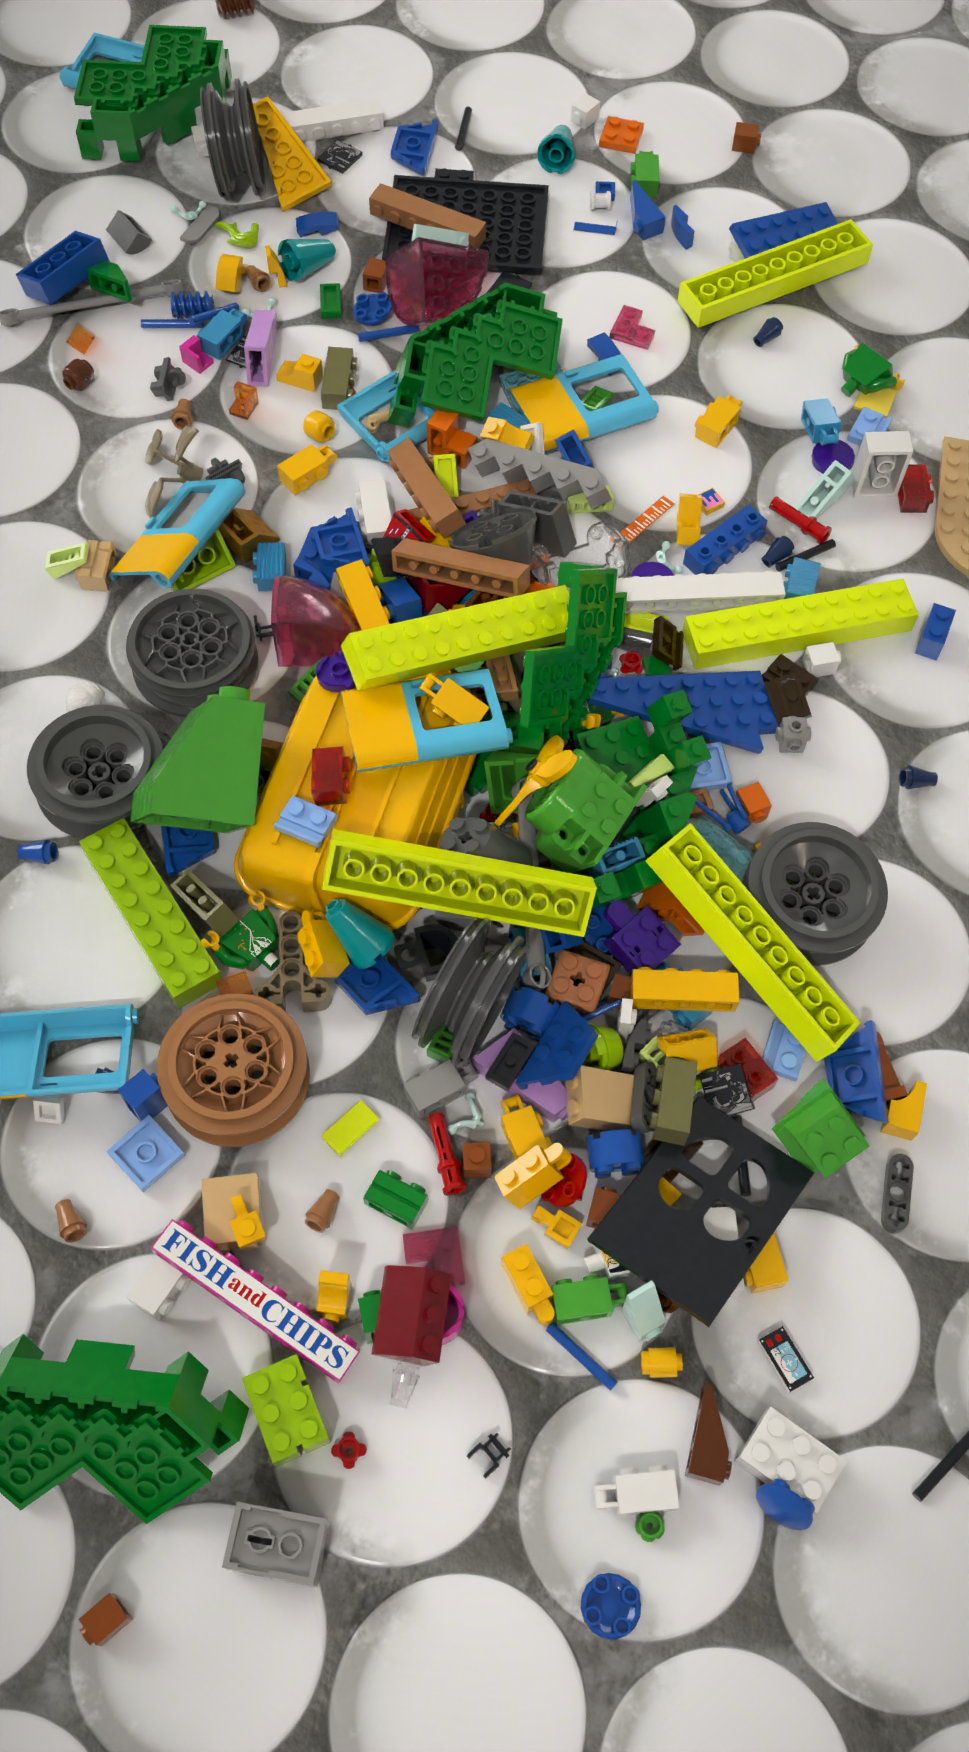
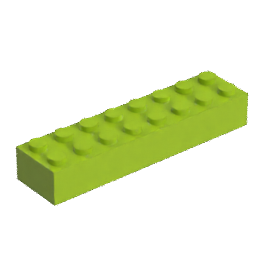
[79,818,224,1009]

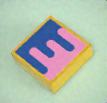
[698,488,725,515]

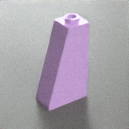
[244,310,277,386]
[473,1028,568,1123]

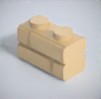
[75,540,117,592]

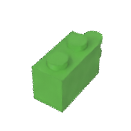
[630,151,659,197]
[551,1274,629,1325]

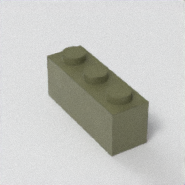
[321,346,358,410]
[170,868,240,938]
[649,1057,697,1146]

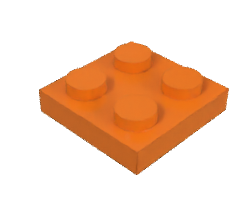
[599,116,644,154]

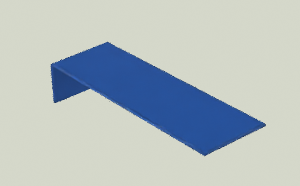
[574,220,618,235]

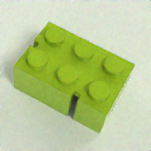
[242,1354,331,1468]

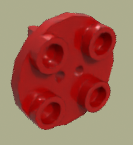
[541,1153,587,1207]

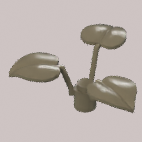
[145,425,203,518]

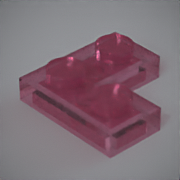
[610,305,655,350]
[403,1227,465,1286]

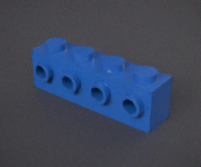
[683,505,768,575]

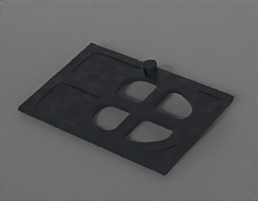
[587,1096,814,1327]

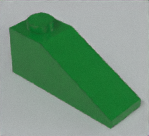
[86,260,132,302]

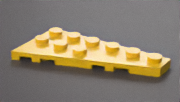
[253,96,332,213]

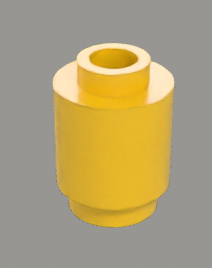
[641,1347,683,1378]

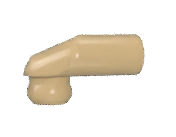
[365,410,389,433]

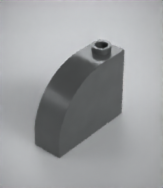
[498,490,577,558]

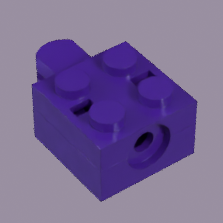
[603,900,681,975]

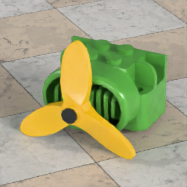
[494,735,648,873]

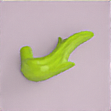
[215,222,259,248]

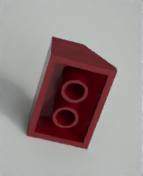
[410,576,469,612]
[371,1265,452,1366]

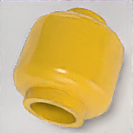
[303,410,335,443]

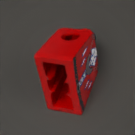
[383,509,436,544]

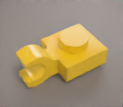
[230,1194,267,1249]
[531,1205,582,1250]

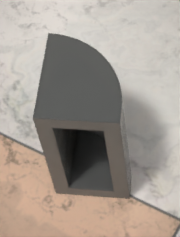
[106,210,152,254]

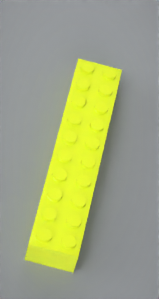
[677,219,873,328]
[682,578,919,670]
[341,585,570,691]
[646,823,861,1062]
[322,829,597,937]

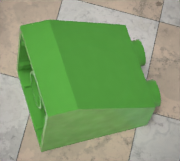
[130,686,265,834]

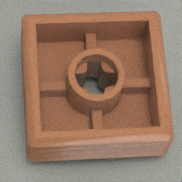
[545,950,610,1015]

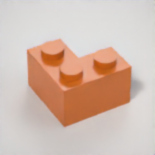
[427,410,477,469]
[637,882,705,936]

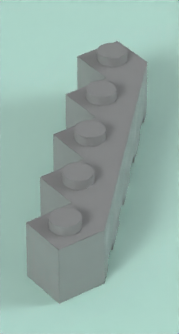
[468,438,612,509]

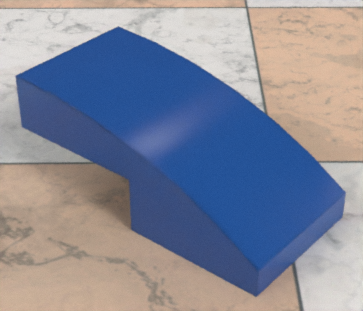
[671,205,695,250]
[296,212,339,237]
[587,332,621,376]
[293,558,332,602]

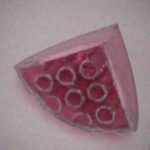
[385,237,489,326]
[271,575,361,667]

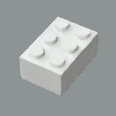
[852,431,913,497]
[735,1406,847,1515]

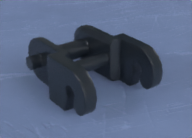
[254,613,278,641]
[466,1433,511,1479]

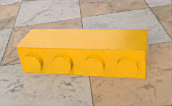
[336,559,391,631]
[630,967,739,1012]

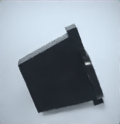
[394,924,458,982]

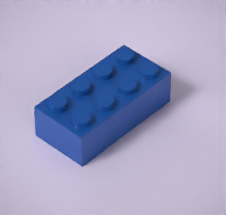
[16,230,110,305]

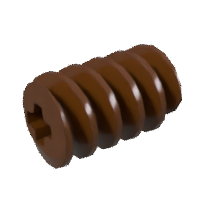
[215,0,255,19]

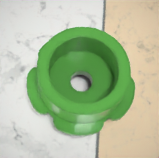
[635,1512,665,1542]

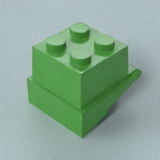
[484,745,541,814]
[772,1079,870,1178]

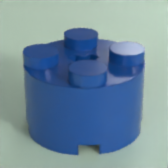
[500,986,560,1042]
[586,1129,645,1179]

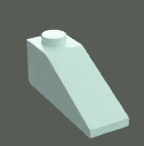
[411,224,469,255]
[795,460,855,518]
[621,1280,666,1342]

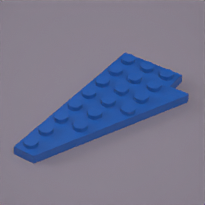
[587,671,779,754]

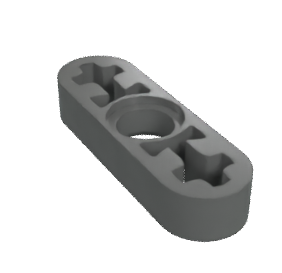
[630,1061,659,1134]
[881,1154,914,1234]

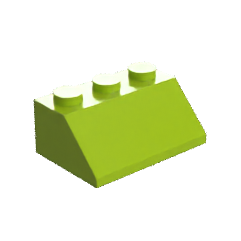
[164,529,236,591]

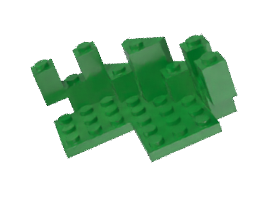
[74,25,232,162]
[387,282,563,428]
[480,562,627,750]
[537,690,712,910]
[0,1334,249,1524]

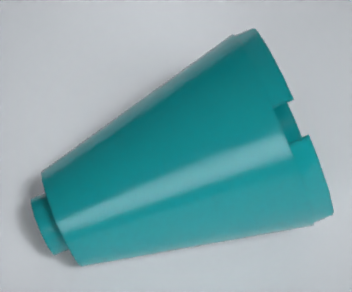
[537,125,576,174]
[278,239,336,282]
[325,899,395,969]

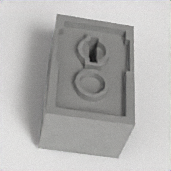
[222,1502,330,1588]

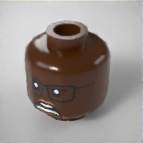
[62,359,94,391]

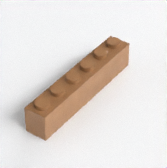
[369,183,486,253]
[387,437,466,539]
[391,538,530,597]

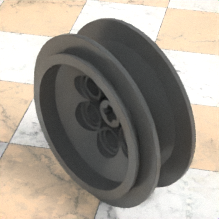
[27,705,163,839]
[742,822,888,966]

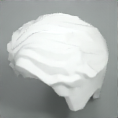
[66,681,105,712]

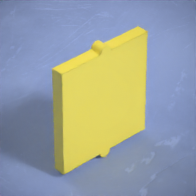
[854,388,897,418]

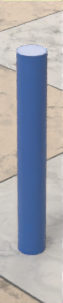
[188,302,239,325]
[141,319,204,328]
[357,324,419,342]
[546,1322,618,1391]

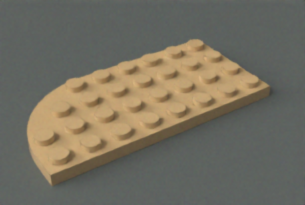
[934,436,969,577]

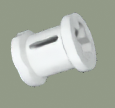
[590,191,611,210]

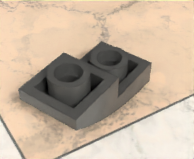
[620,1019,651,1074]

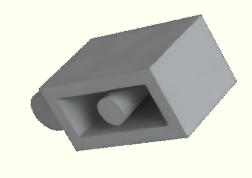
[403,1059,479,1119]

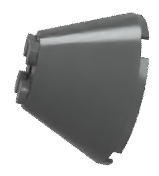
[448,507,537,577]
[440,817,533,917]

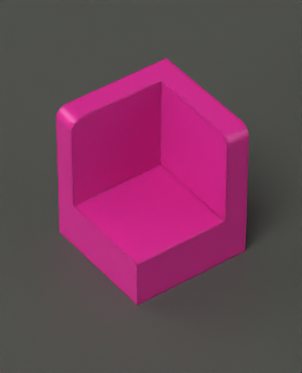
[179,335,214,374]

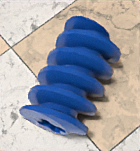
[171,291,215,319]

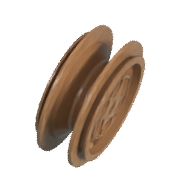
[157,993,310,1147]

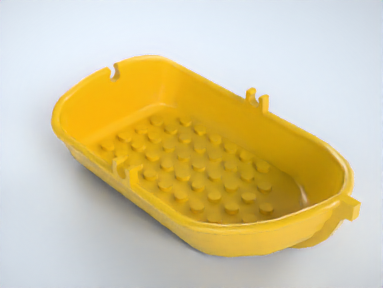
[234,668,481,931]

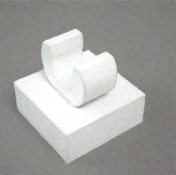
[33,1095,65,1124]

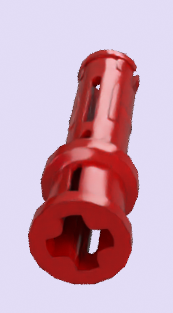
[769,496,832,544]
[427,1112,467,1196]

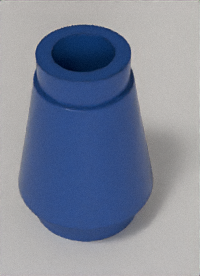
[18,840,58,864]

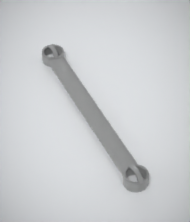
[0,279,183,327]
[511,777,552,992]

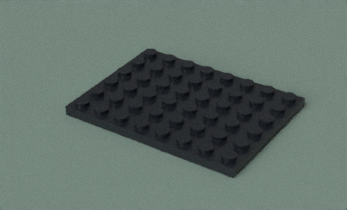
[382,175,549,275]

